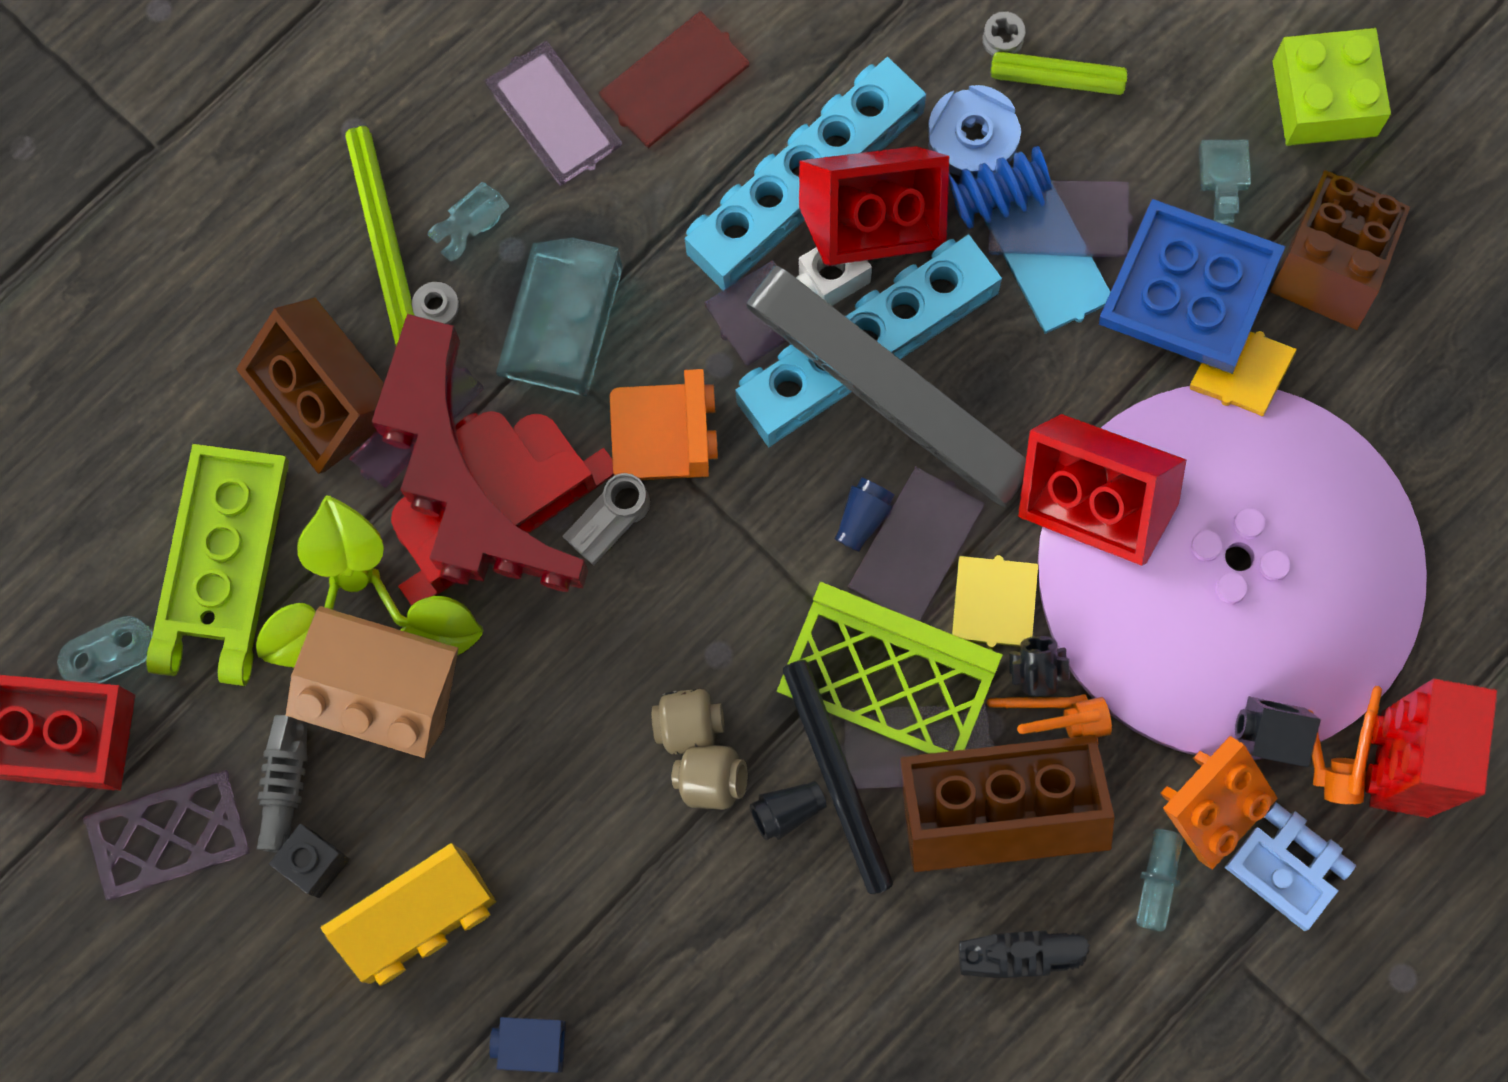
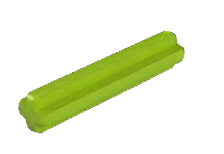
[991,52,1127,95]

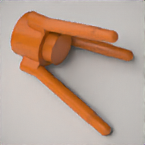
[1309,686,1382,804]
[986,694,1112,743]

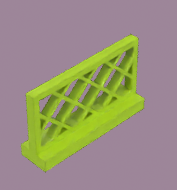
[777,582,1002,754]

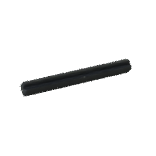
[783,660,893,895]

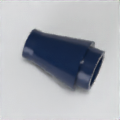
[834,477,895,552]

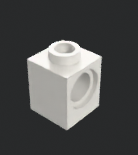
[796,247,872,306]

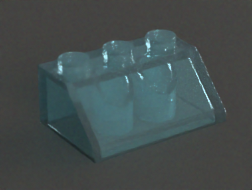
[496,238,623,396]

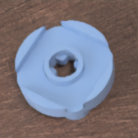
[928,85,1021,179]

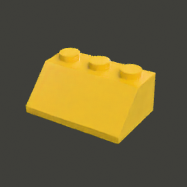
[320,843,496,986]

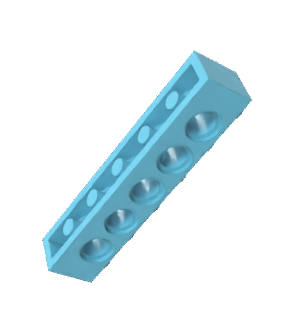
[685,56,926,292]
[735,234,1002,448]

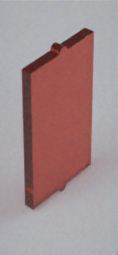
[599,10,750,148]

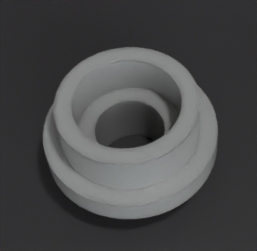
[412,282,459,324]

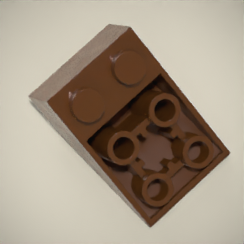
[1270,170,1410,330]

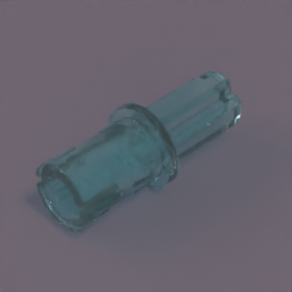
[1136,829,1185,931]

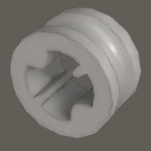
[983,12,1025,56]

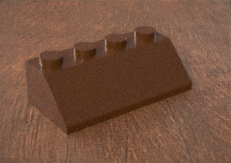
[900,735,1115,872]

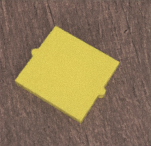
[952,555,1038,649]

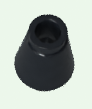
[750,781,827,840]

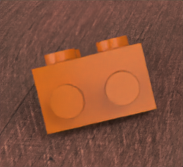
[610,369,718,480]

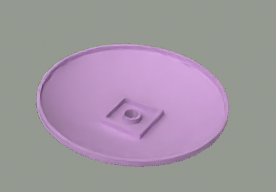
[1037,386,1427,760]

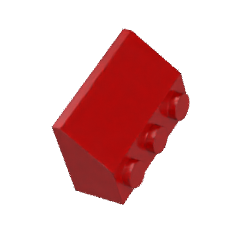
[799,146,950,266]
[1018,414,1187,566]

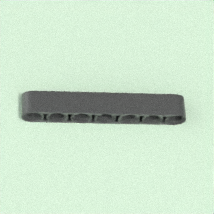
[745,266,1026,507]

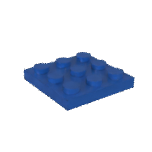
[1099,199,1286,374]

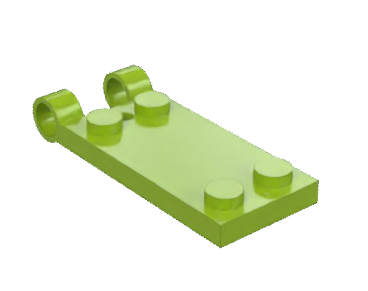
[146,444,289,686]

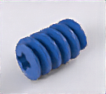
[949,146,1052,229]

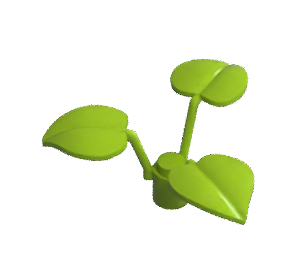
[256,495,483,668]

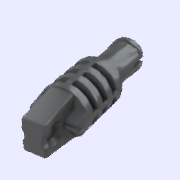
[257,715,308,853]

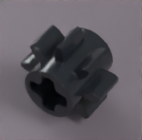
[1009,636,1070,697]

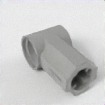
[562,473,650,566]

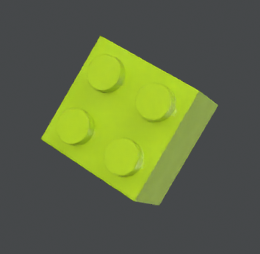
[1273,28,1391,146]

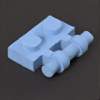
[1224,802,1356,931]

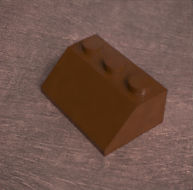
[236,297,384,474]

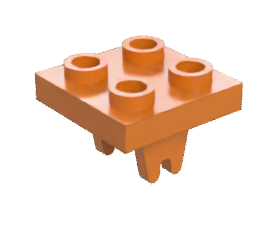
[1160,736,1278,870]

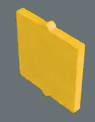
[1190,331,1297,416]

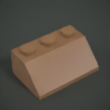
[286,606,459,758]

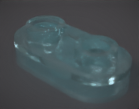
[57,616,153,684]

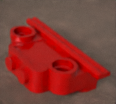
[391,411,614,606]

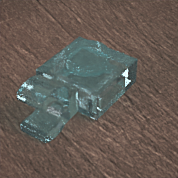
[1199,140,1251,224]
[427,181,510,261]

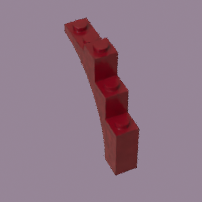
[372,314,589,592]

